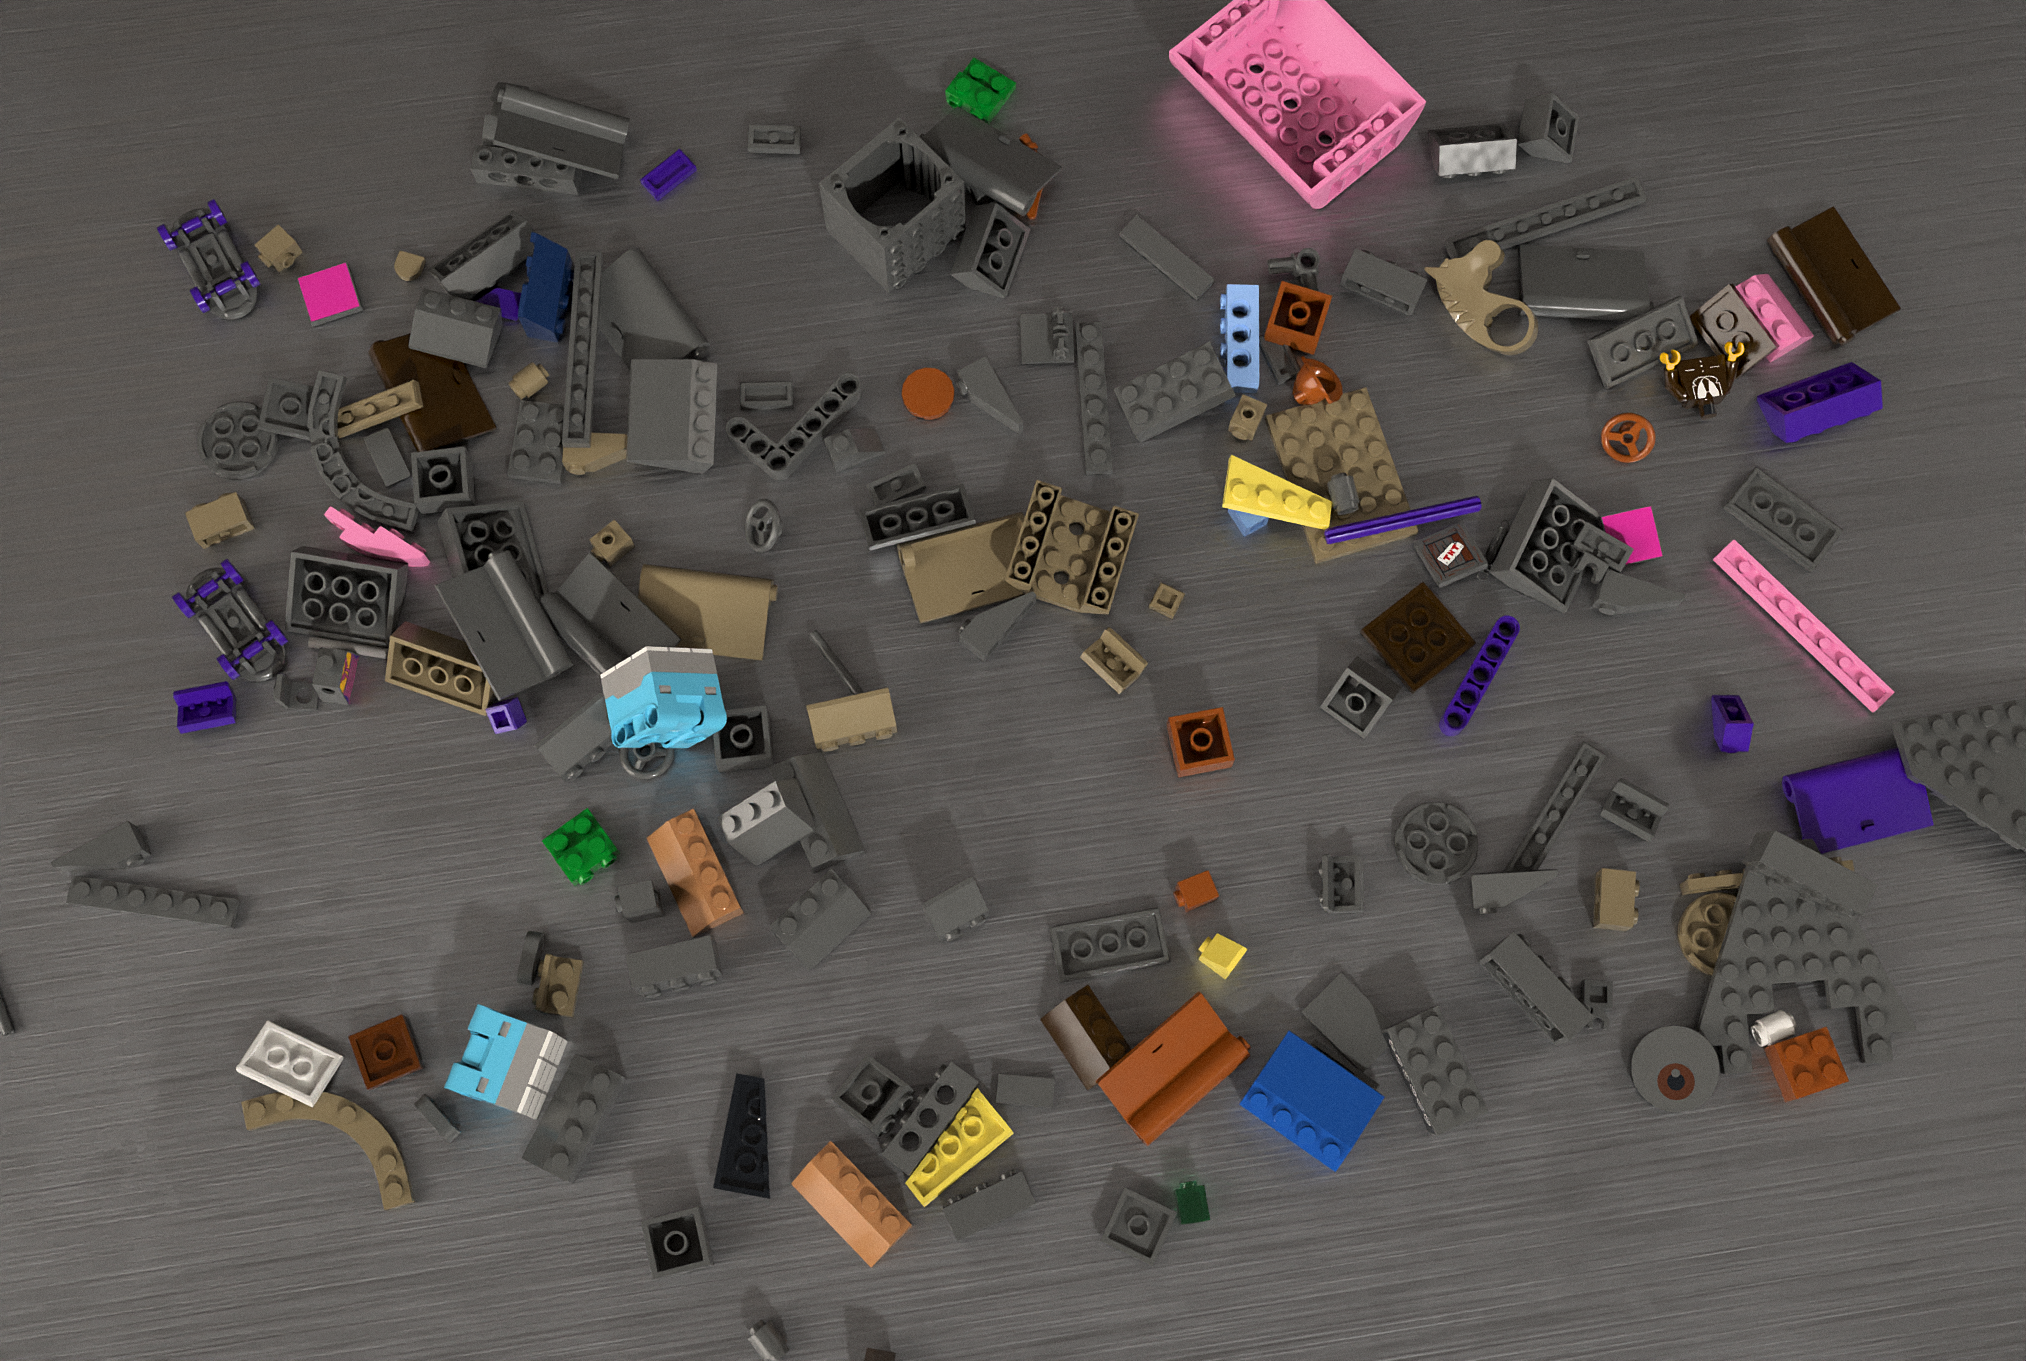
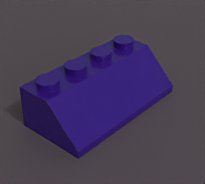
[1757,362,1883,443]

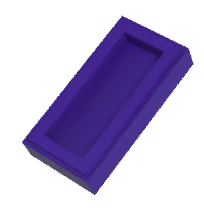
[640,149,697,201]

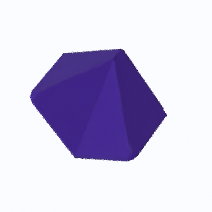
[485,697,527,734]

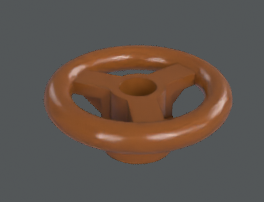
[1601,413,1656,463]

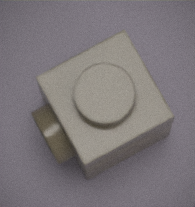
[255,224,303,273]
[1228,394,1267,441]
[589,520,635,567]

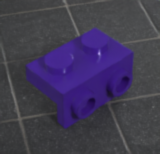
[173,681,237,734]

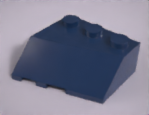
[518,232,575,343]

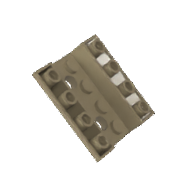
[1005,480,1139,614]

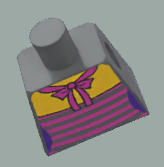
[312,647,360,705]

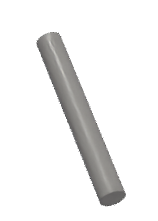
[308,636,389,659]

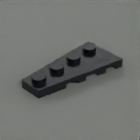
[713,1073,770,1199]

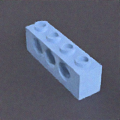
[1220,284,1259,393]

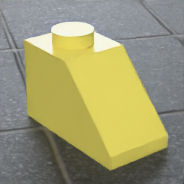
[1198,933,1247,980]

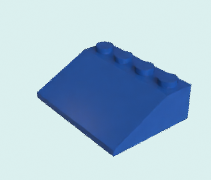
[1239,1030,1385,1172]

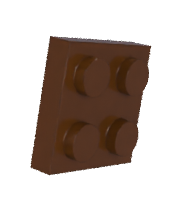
[348,1014,423,1090]

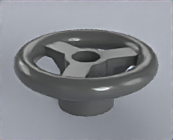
[745,499,783,553]
[619,743,674,779]

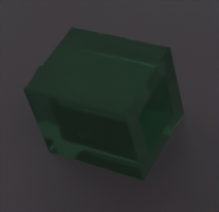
[1174,1181,1210,1226]

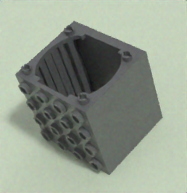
[819,117,966,293]

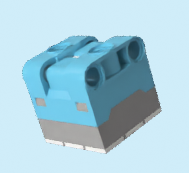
[600,646,727,748]
[444,1004,568,1120]

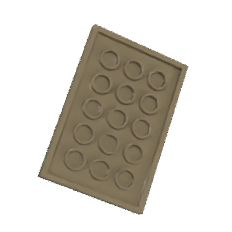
[1265,387,1418,564]

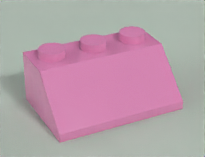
[1735,273,1814,363]

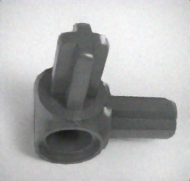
[1267,248,1320,291]

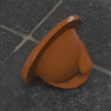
[1293,356,1343,405]

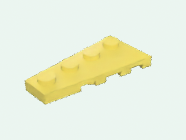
[1222,455,1332,530]
[905,1088,1014,1207]

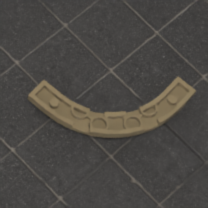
[241,1092,415,1210]

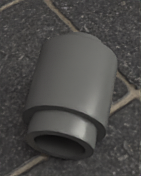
[1327,473,1360,515]
[747,1319,790,1361]

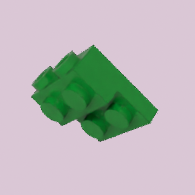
[945,58,1016,124]
[542,808,620,886]

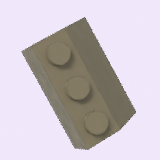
[806,688,897,752]

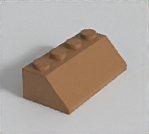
[647,808,744,938]
[791,1141,913,1268]

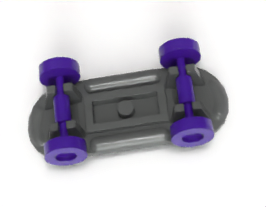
[157,199,261,320]
[172,558,289,682]

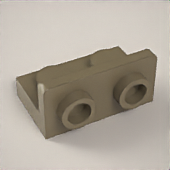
[532,954,584,1018]

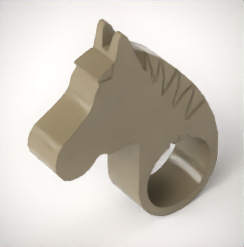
[1425,240,1538,355]

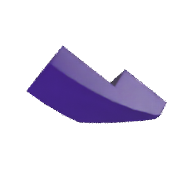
[475,288,521,321]

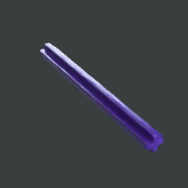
[1324,496,1482,544]

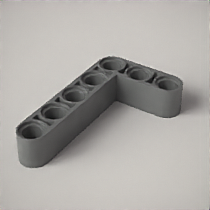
[726,373,862,481]

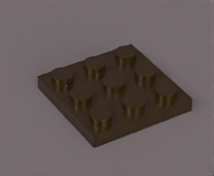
[1360,582,1476,694]

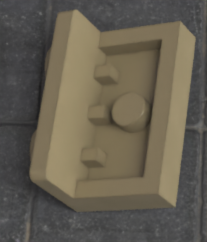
[1080,627,1148,694]

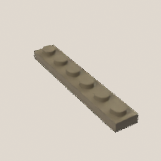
[1680,857,1855,895]

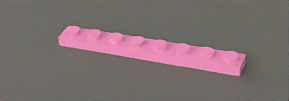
[1713,539,1895,713]

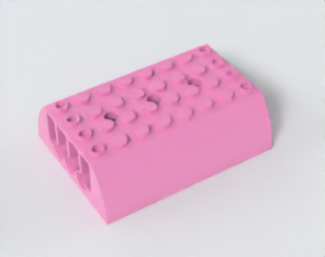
[1169,0,1426,209]

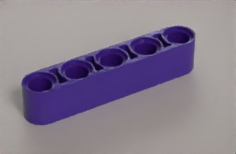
[1439,615,1520,736]

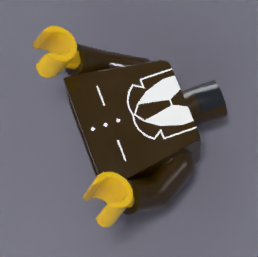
[1659,341,1744,420]

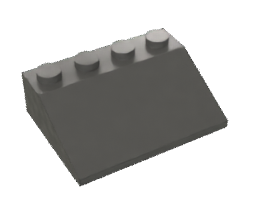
[626,359,717,474]
[1490,478,1602,613]
[437,501,549,600]
[284,546,408,648]

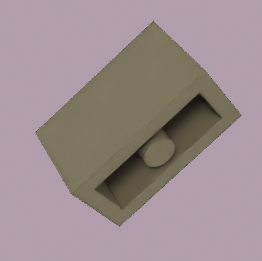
[185,492,255,549]
[1593,868,1640,931]

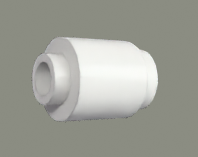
[1750,1009,1796,1047]

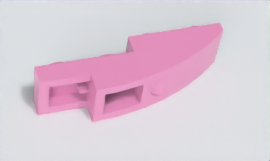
[324,506,430,567]

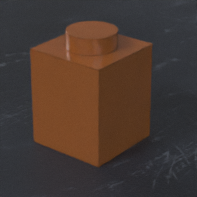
[1173,870,1219,913]

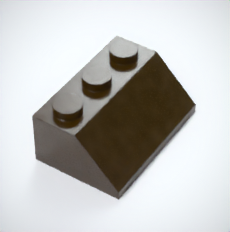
[1040,985,1132,1091]

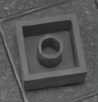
[411,446,475,514]
[713,705,774,772]
[641,1206,714,1280]

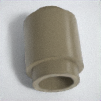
[508,362,549,400]

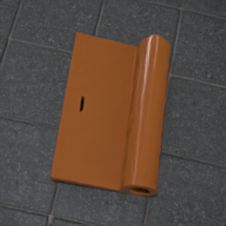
[1096,991,1251,1147]

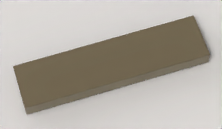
[337,380,423,439]

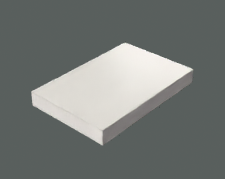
[236,1020,343,1107]

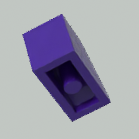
[1711,695,1754,753]

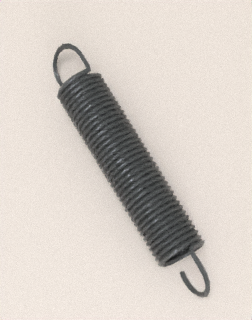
[1477,519,1509,581]

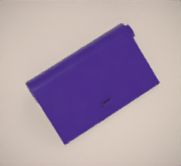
[1782,747,1934,854]

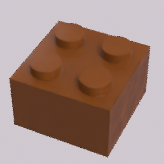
[1264,281,1332,355]
[1166,707,1235,778]
[1764,1026,1849,1102]

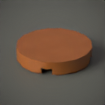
[902,367,955,420]

